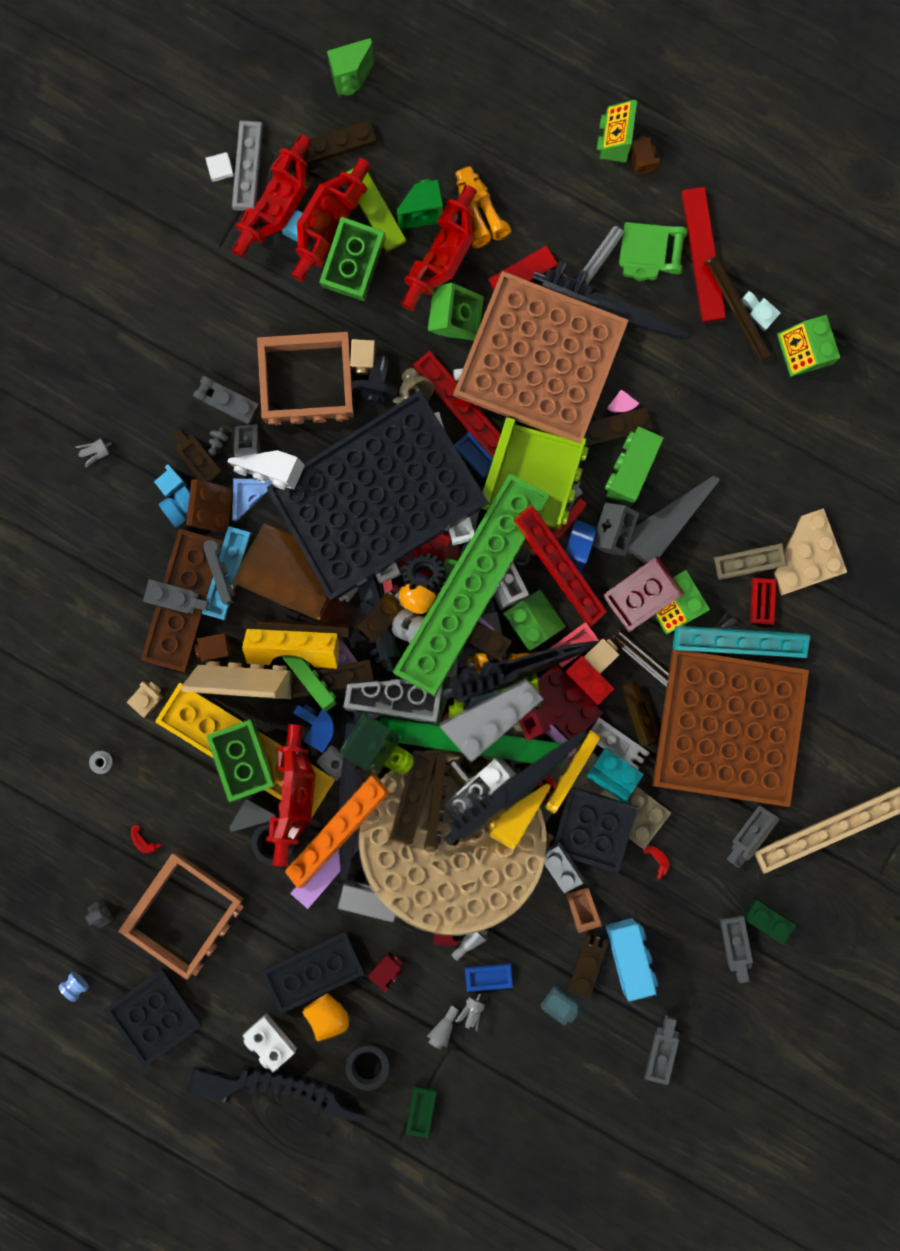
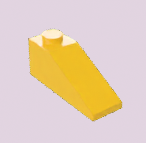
[489,784,551,850]

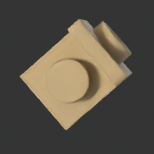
[127,682,164,718]

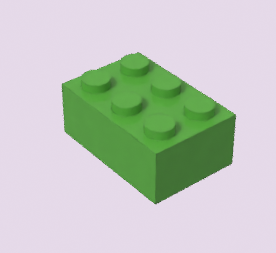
[319,217,386,302]
[604,426,664,507]
[206,720,277,802]

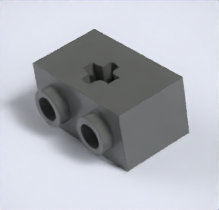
[592,503,639,556]

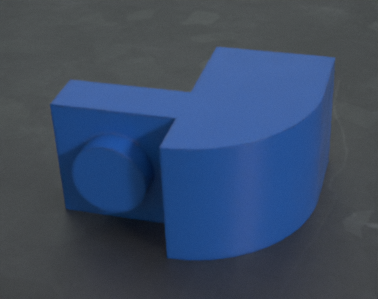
[565,520,597,574]
[293,704,335,753]

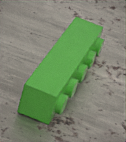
[281,655,337,712]

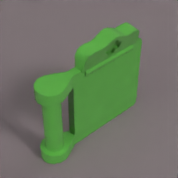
[619,222,687,281]

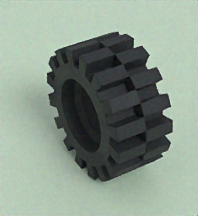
[402,553,446,594]

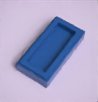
[454,432,493,481]
[465,963,513,992]

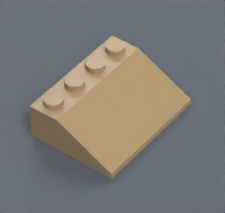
[181,661,293,699]

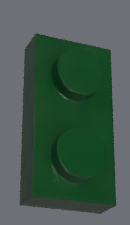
[744,899,796,945]

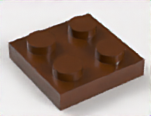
[186,479,233,533]

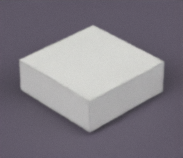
[206,152,234,182]

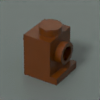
[630,136,660,175]

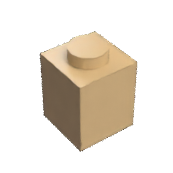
[350,339,376,376]
[584,639,619,674]

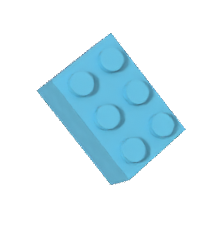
[606,918,658,1001]

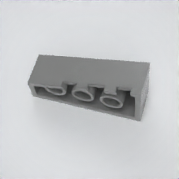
[344,679,445,724]
[440,679,543,762]

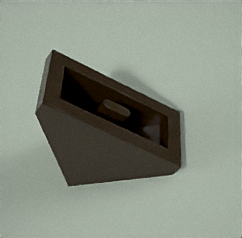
[449,755,488,788]

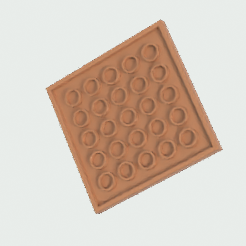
[453,271,628,444]

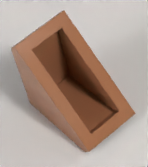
[566,888,601,933]

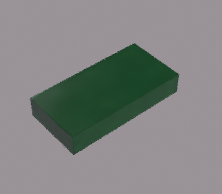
[406,1085,437,1138]

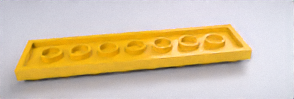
[155,683,336,819]

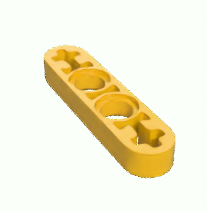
[544,730,601,814]

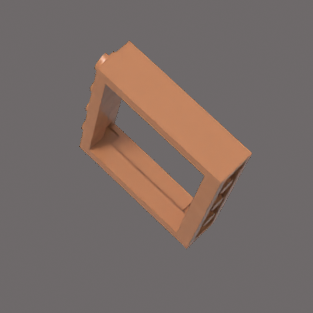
[257,332,354,426]
[119,852,244,979]

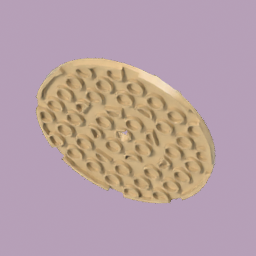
[359,749,547,935]

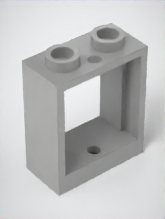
[338,880,396,922]

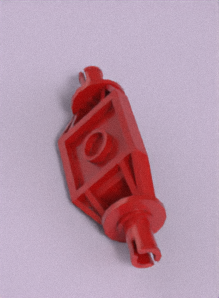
[231,134,312,258]
[291,158,372,282]
[401,185,477,311]
[266,724,316,867]

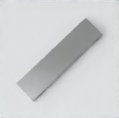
[232,121,263,211]

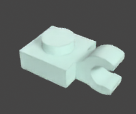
[741,291,780,331]

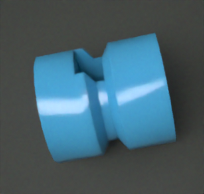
[159,485,190,528]

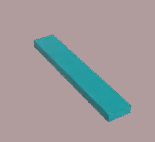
[672,626,810,658]

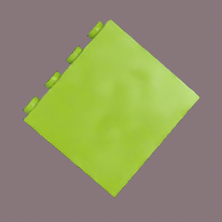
[483,417,589,531]

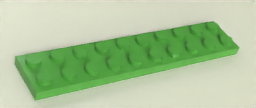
[393,473,550,697]

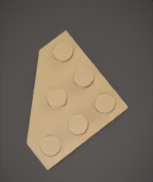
[773,508,847,595]

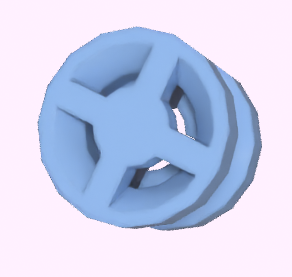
[59,972,89,1002]

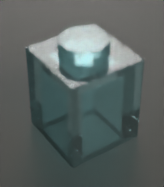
[541,986,579,1026]

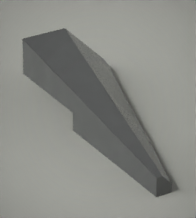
[627,476,720,564]

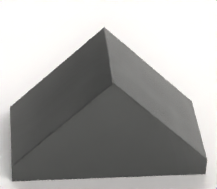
[234,424,261,457]
[230,798,278,832]

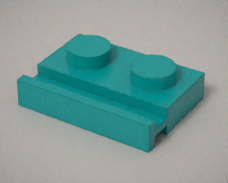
[586,748,643,802]

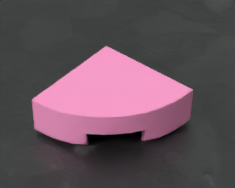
[607,390,639,413]

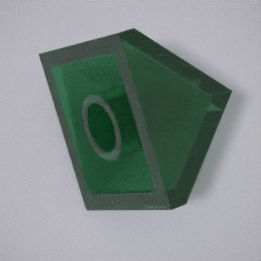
[338,713,402,776]

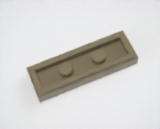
[714,543,787,580]

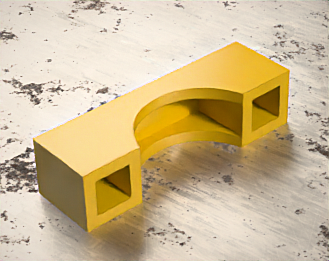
[242,629,341,669]

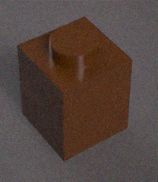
[195,633,232,662]

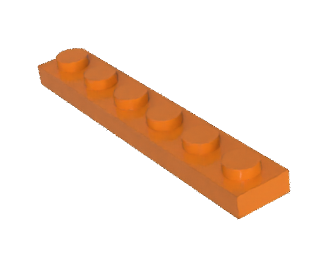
[285,775,390,889]

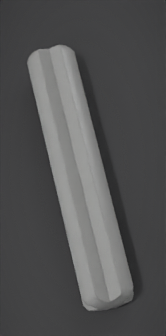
[583,226,624,285]

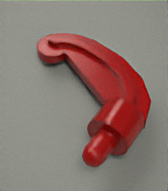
[131,825,162,853]
[643,846,669,880]

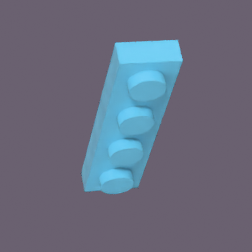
[202,526,251,620]

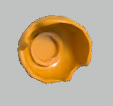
[399,584,437,614]

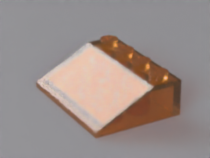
[233,523,329,621]

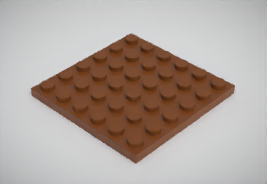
[652,649,809,807]

